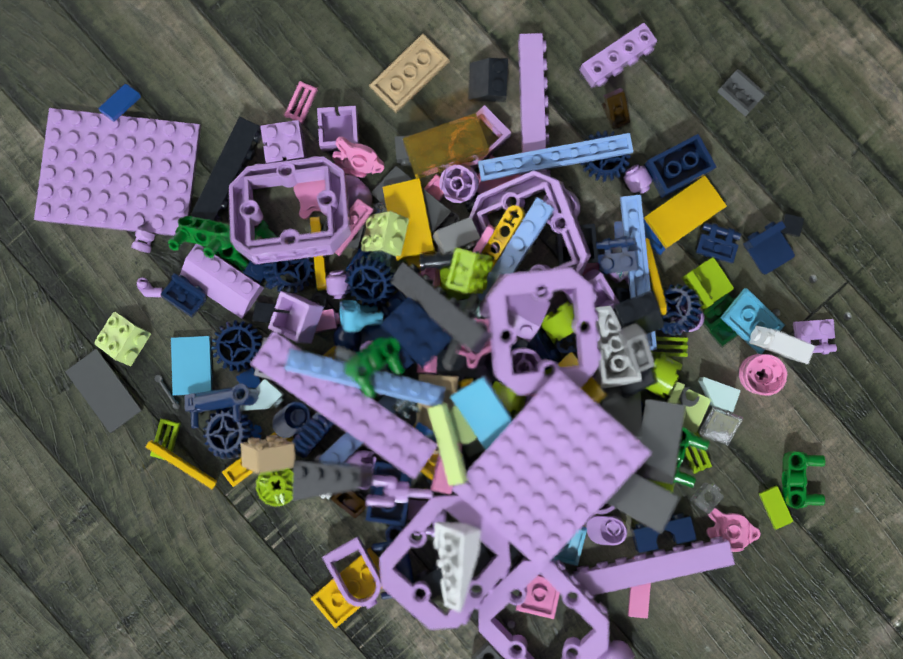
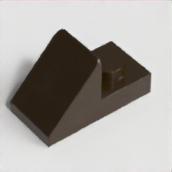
[602,88,630,130]
[330,490,368,519]

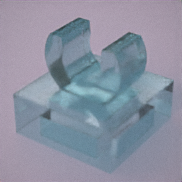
[392,399,419,420]

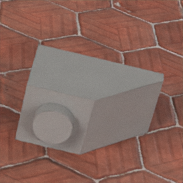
[618,323,655,373]

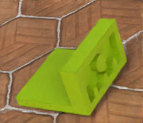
[446,248,493,294]
[681,258,734,309]

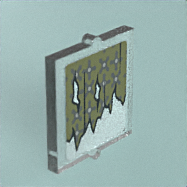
[699,406,743,445]

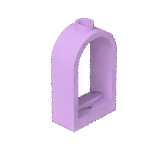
[447,105,511,169]
[322,536,381,609]

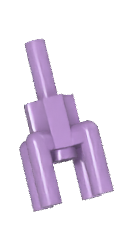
[367,475,432,507]

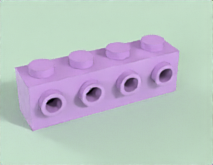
[580,23,657,88]

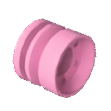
[739,354,787,396]

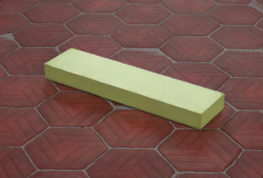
[428,404,468,486]

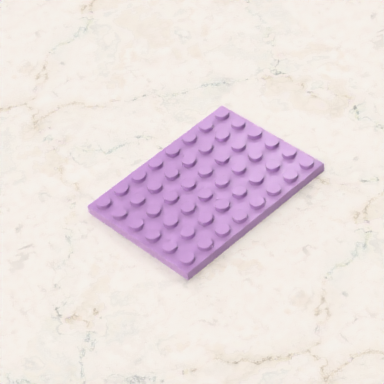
[34,108,201,236]
[452,371,651,570]

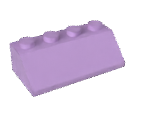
[180,244,264,319]

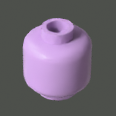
[624,164,653,194]
[326,270,351,299]

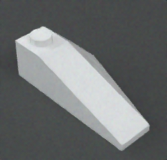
[594,306,642,388]
[434,522,481,612]

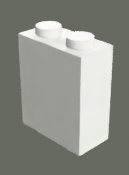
[749,325,815,364]

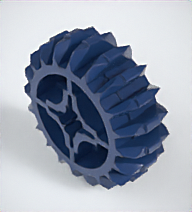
[580,130,631,182]
[263,242,315,294]
[345,255,396,307]
[659,284,702,336]
[211,320,262,372]
[203,407,255,459]
[292,412,334,458]

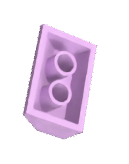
[479,274,550,342]

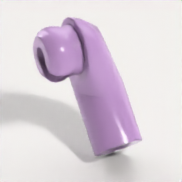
[137,277,164,297]

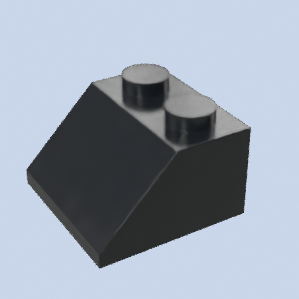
[468,58,508,102]
[555,224,598,265]
[613,291,664,334]

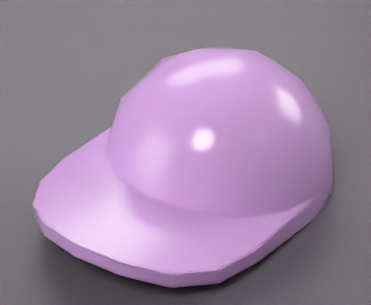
[345,175,372,208]
[586,516,628,545]

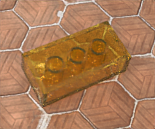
[402,113,489,179]

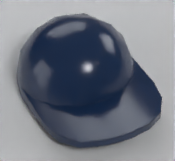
[333,325,374,354]
[273,402,312,438]

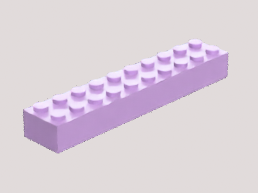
[251,331,438,479]

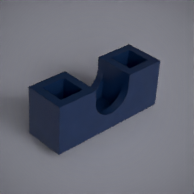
[630,512,696,553]

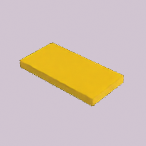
[644,176,727,249]
[382,178,435,260]
[310,547,382,629]

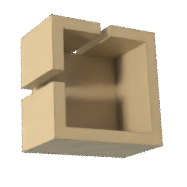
[241,435,295,474]

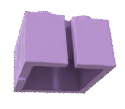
[317,106,359,151]
[261,120,306,164]
[562,268,619,325]
[268,292,324,343]

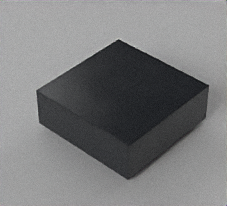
[781,214,804,237]

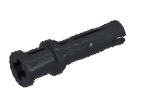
[420,251,479,271]

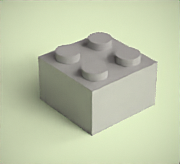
[432,217,480,254]

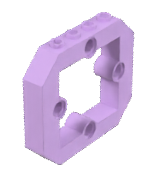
[229,156,351,264]
[469,171,591,296]
[486,268,601,395]
[380,494,510,630]
[479,556,608,659]

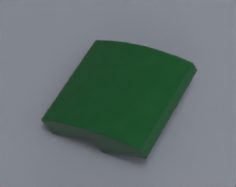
[703,293,738,348]

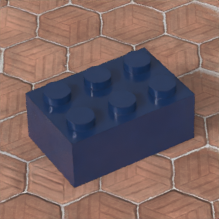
[644,134,717,198]
[381,297,452,369]
[366,460,412,526]

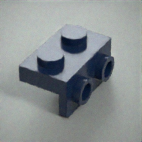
[160,273,206,318]

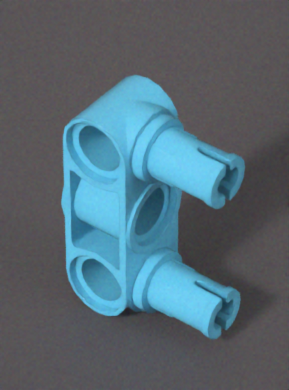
[340,300,383,332]

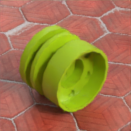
[256,467,293,506]

